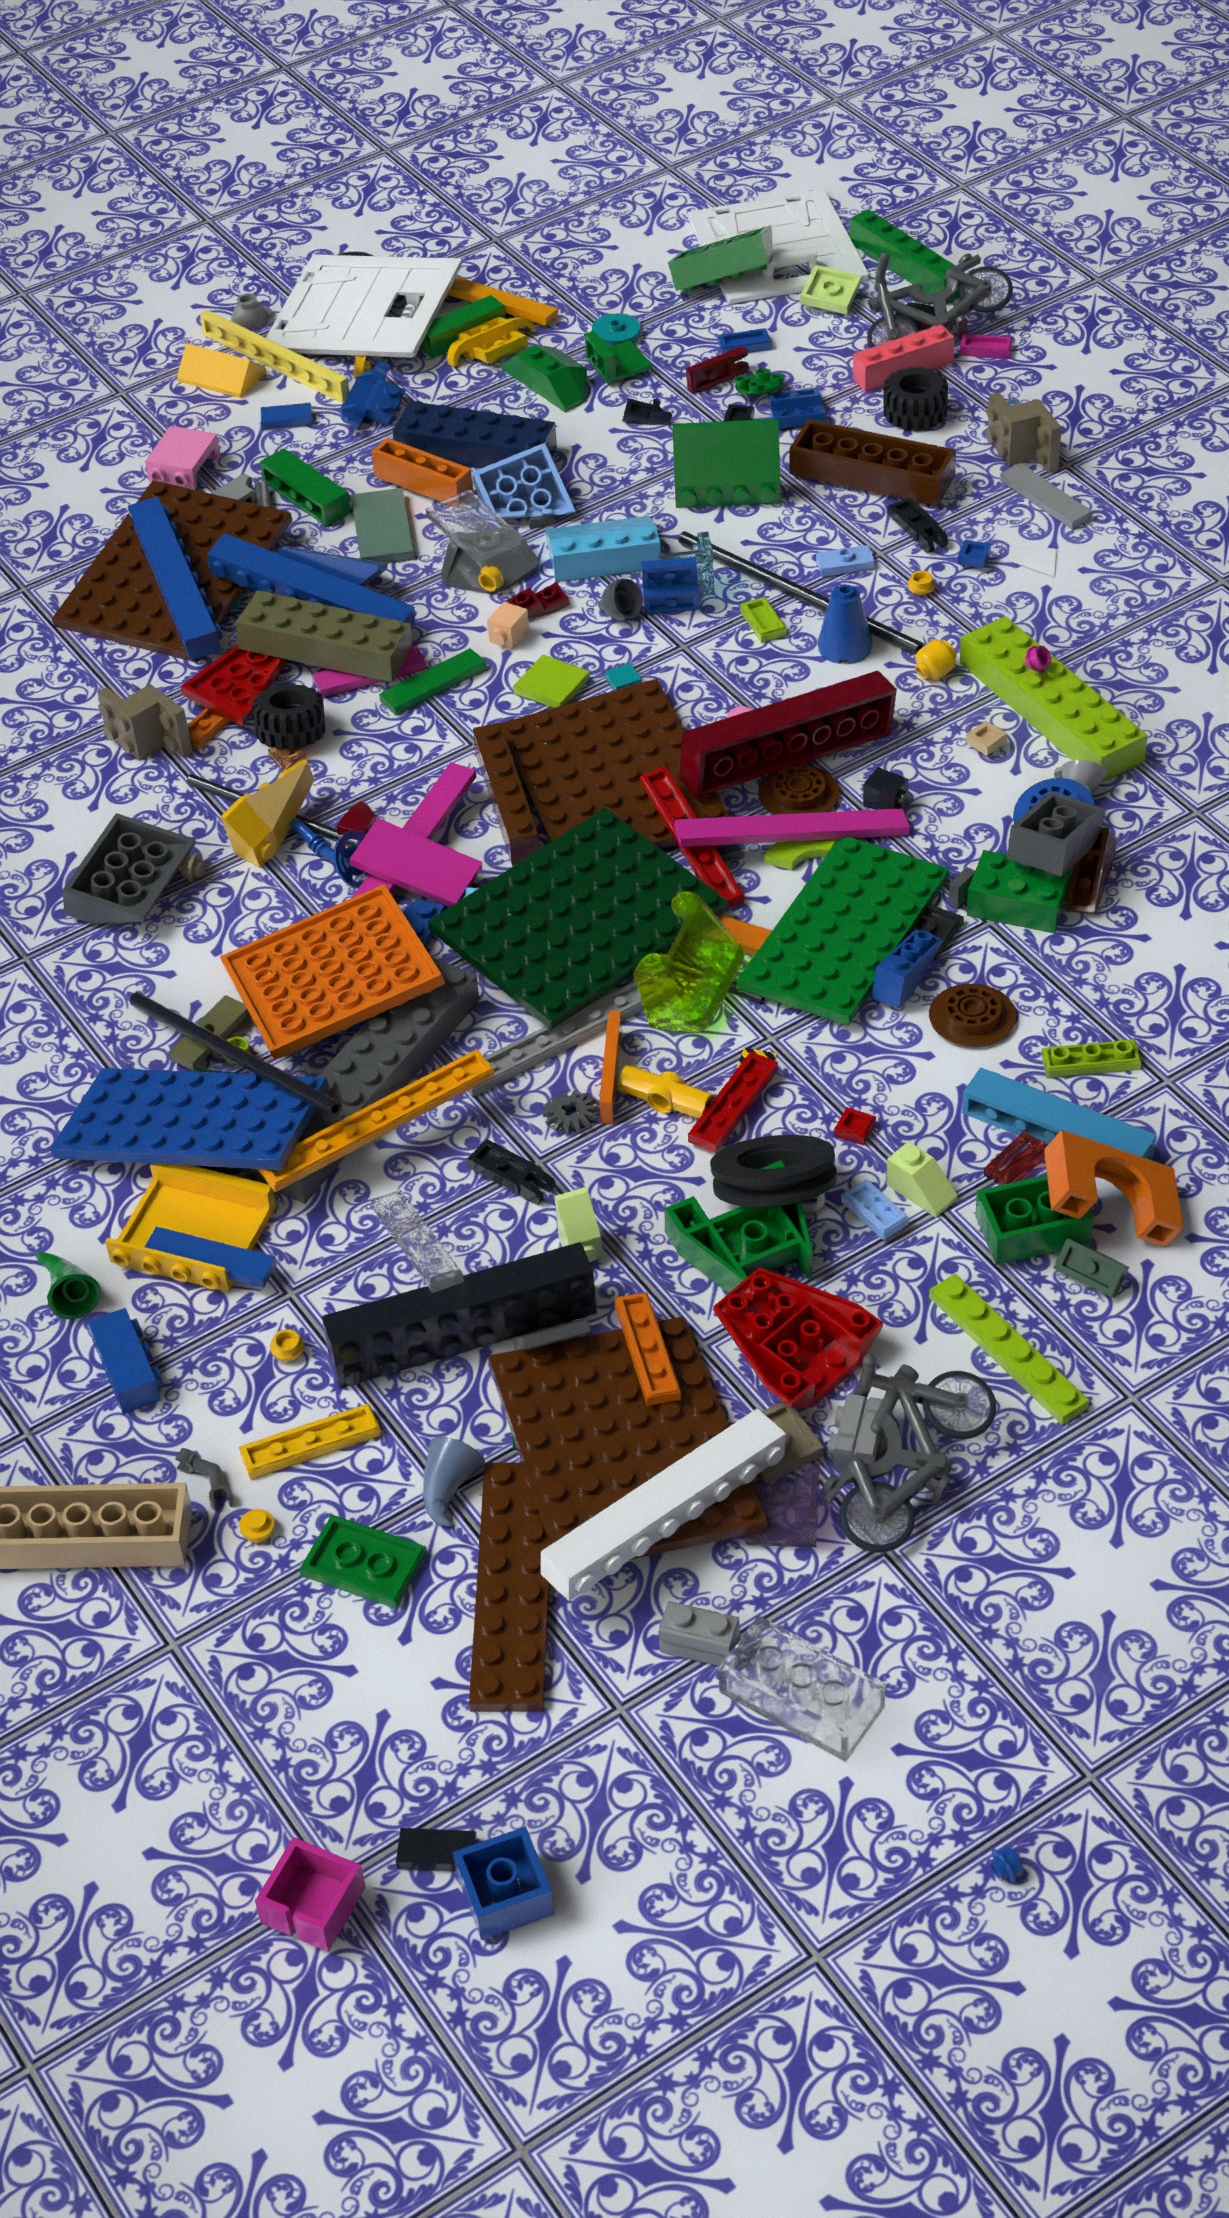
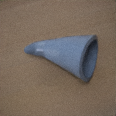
[423,1437,485,1527]

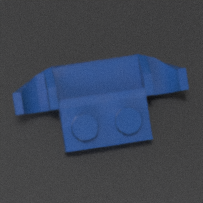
[339,360,406,431]

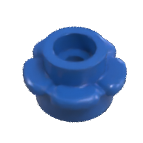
[989,1845,1024,1883]

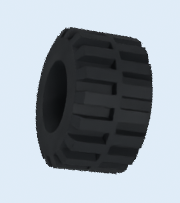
[883,367,948,431]
[253,684,326,750]

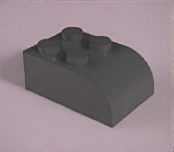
[1007,792,1105,876]

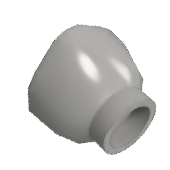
[231,293,272,330]
[1054,760,1108,795]

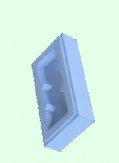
[816,545,875,577]
[841,1179,909,1241]

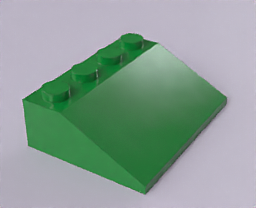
[668,225,772,293]
[672,419,781,508]

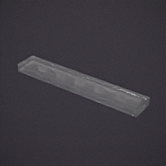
[371,1190,464,1293]

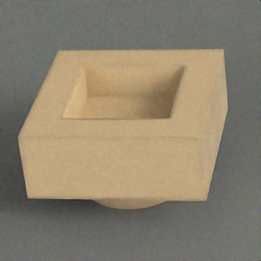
[966,721,1007,756]

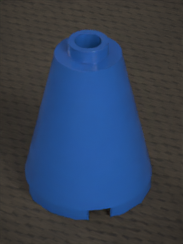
[817,584,873,664]

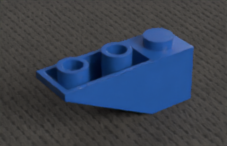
[871,929,943,1008]

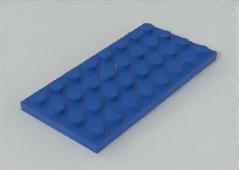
[50,1068,329,1170]

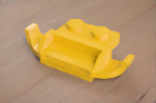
[447,316,536,367]

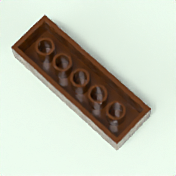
[789,419,956,506]

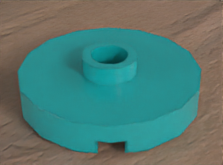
[592,313,641,347]

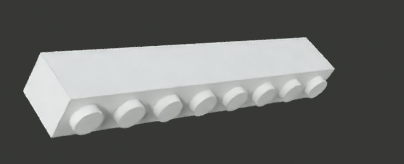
[541,1408,786,1601]

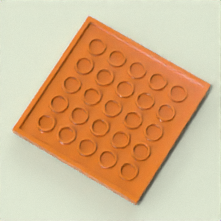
[220,884,445,1061]

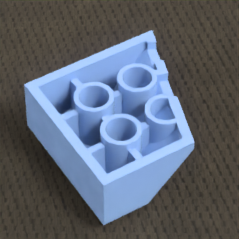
[472,443,576,520]

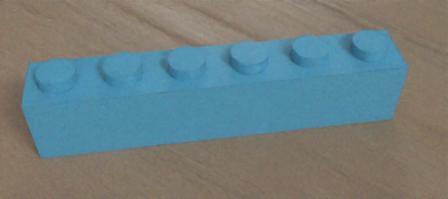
[962,1067,1156,1160]

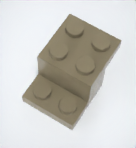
[986,392,1061,473]
[97,684,193,761]

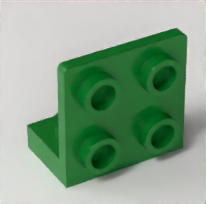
[584,331,652,384]

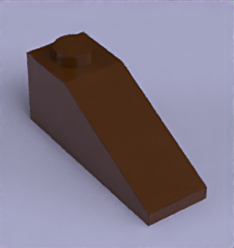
[1065,827,1117,914]

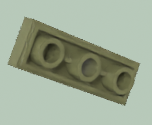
[168,995,250,1071]

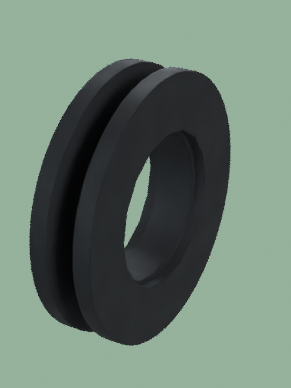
[710,1135,837,1207]

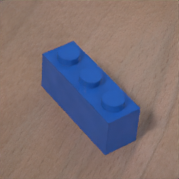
[87,1308,163,1414]

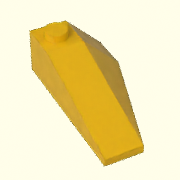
[221,759,314,868]

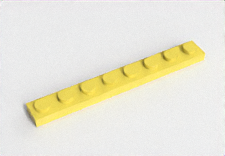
[200,310,349,403]

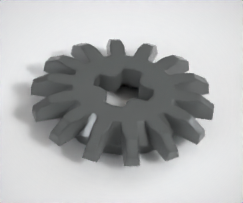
[543,1090,600,1134]

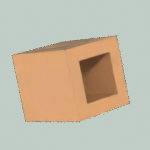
[487,602,529,650]

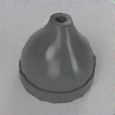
[598,578,643,621]

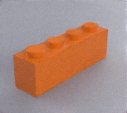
[371,438,474,508]

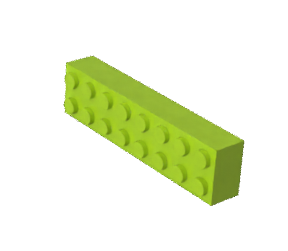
[960,616,1147,783]

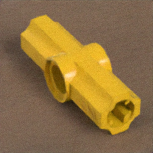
[618,1065,715,1118]

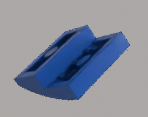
[768,387,826,428]
[641,557,699,615]

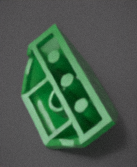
[502,345,587,412]

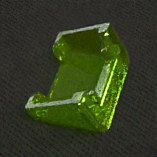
[633,891,744,1032]

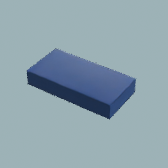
[718,328,772,354]
[261,402,313,430]

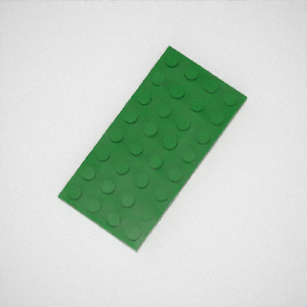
[737,837,950,1026]

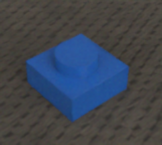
[958,540,991,568]

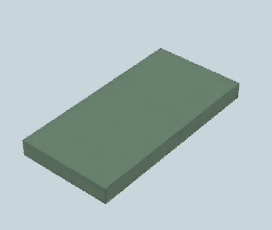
[351,488,414,563]

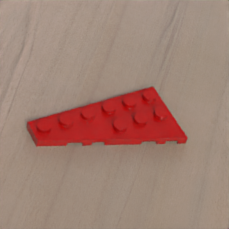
[180,645,288,726]

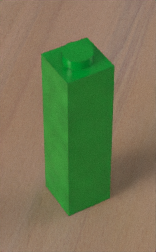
[419,295,506,359]

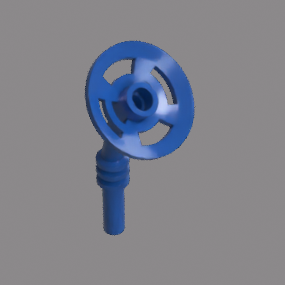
[290,817,369,889]

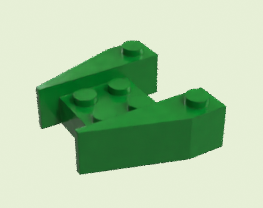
[664,1160,813,1293]

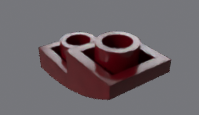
[507,582,570,618]

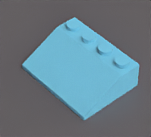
[545,516,661,582]

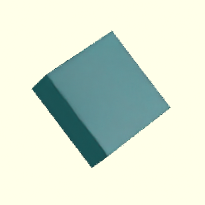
[605,663,642,691]

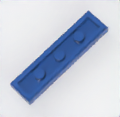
[144,1226,277,1288]

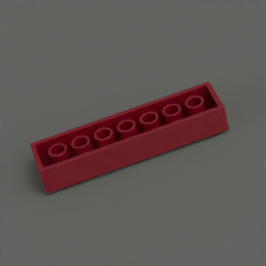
[679,670,897,798]

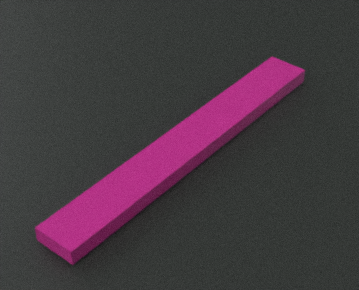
[352,762,477,898]
[674,808,910,847]

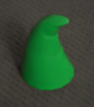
[36,1252,101,1320]

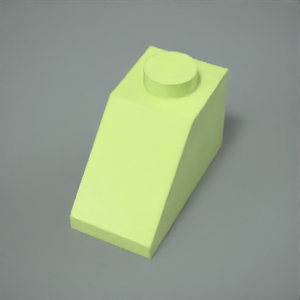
[887,1141,958,1218]
[555,1187,603,1262]

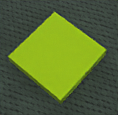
[513,655,590,708]

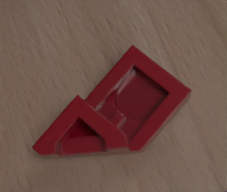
[336,801,376,835]

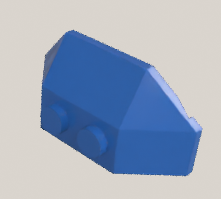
[278,546,388,587]

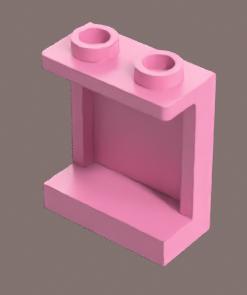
[145,426,221,490]

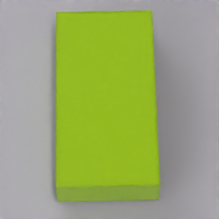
[740,597,787,643]

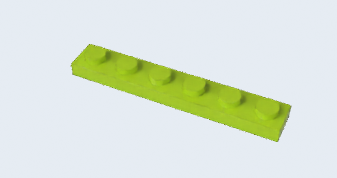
[929,1273,1089,1425]

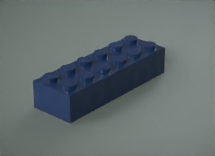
[393,401,557,469]

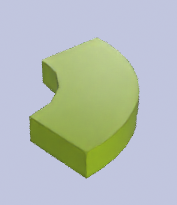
[764,839,838,870]

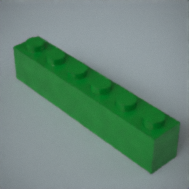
[850,209,961,304]

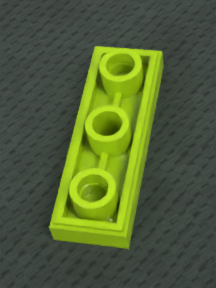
[1041,1039,1141,1078]

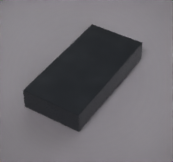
[396,1828,477,1871]

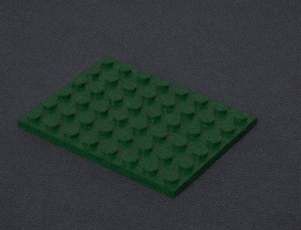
[428,807,729,1030]

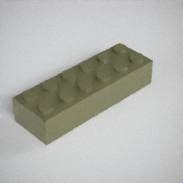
[236,590,412,683]

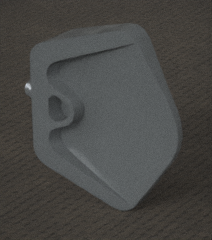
[441,525,539,593]

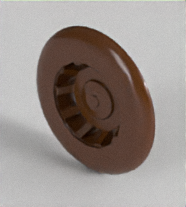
[758,765,839,815]
[929,984,1016,1047]

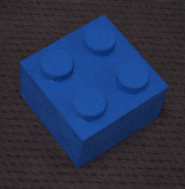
[453,1826,555,1940]

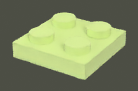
[800,265,862,314]

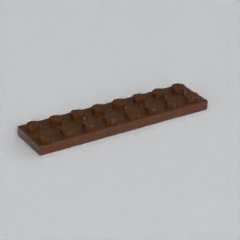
[469,1463,550,1712]

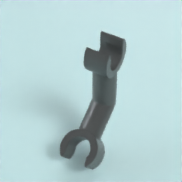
[175,1448,233,1510]

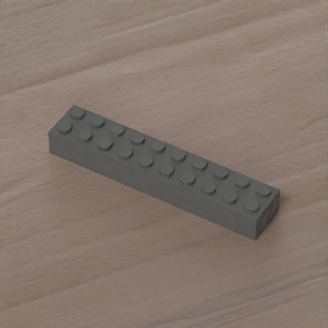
[250,957,480,1204]

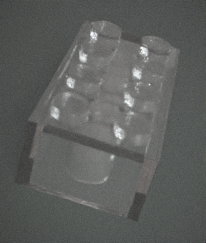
[718,1615,886,1762]

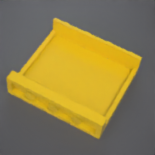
[105,1163,277,1292]

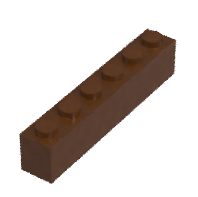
[473,723,539,866]

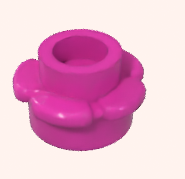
[1025,646,1051,673]

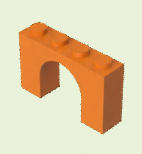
[1044,1130,1183,1247]

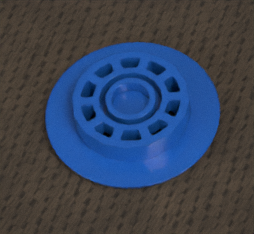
[1013,778,1095,823]

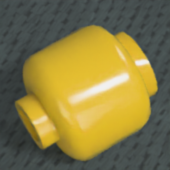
[915,639,957,681]

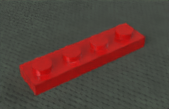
[688,1051,778,1153]

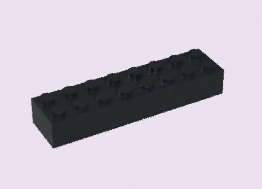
[321,1242,597,1388]

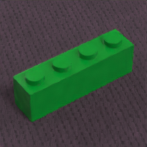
[260,448,351,527]

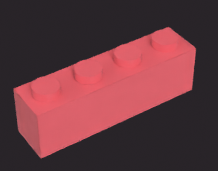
[853,324,954,392]

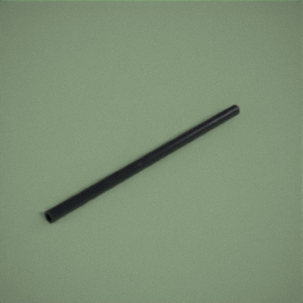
[678,531,923,654]
[130,992,342,1117]

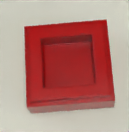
[834,1107,876,1146]

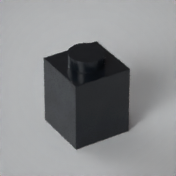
[863,767,910,810]

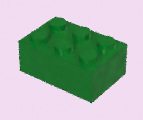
[967,850,1071,934]
[975,1175,1094,1265]

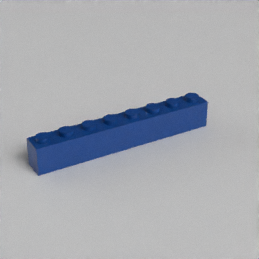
[128,496,223,661]
[208,533,415,630]

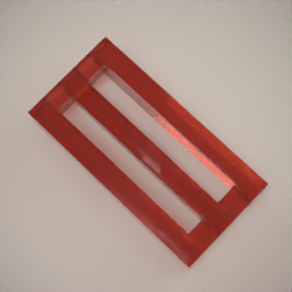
[984,1131,1048,1185]

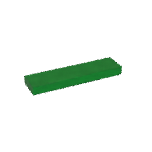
[379,648,487,715]

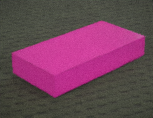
[959,334,1013,359]

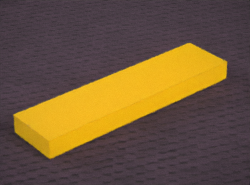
[239,1403,381,1480]

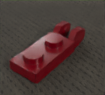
[686,347,749,394]

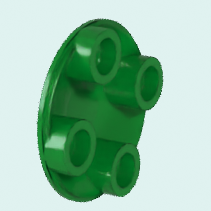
[735,368,786,395]

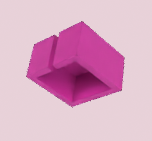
[255,1837,366,1952]

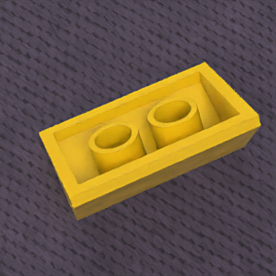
[177,343,266,398]

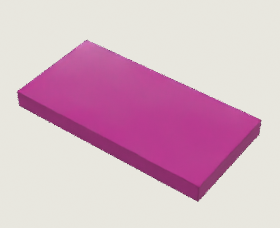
[350,818,483,907]

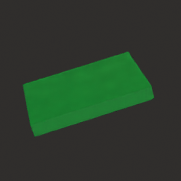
[299,1514,427,1609]

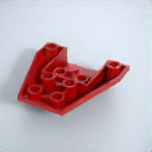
[713,1267,883,1408]

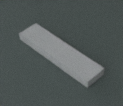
[1000,463,1092,529]

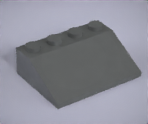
[62,813,196,923]

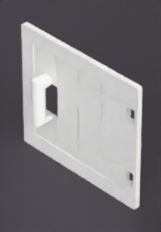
[688,189,869,304]
[266,255,462,358]

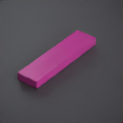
[312,646,426,698]

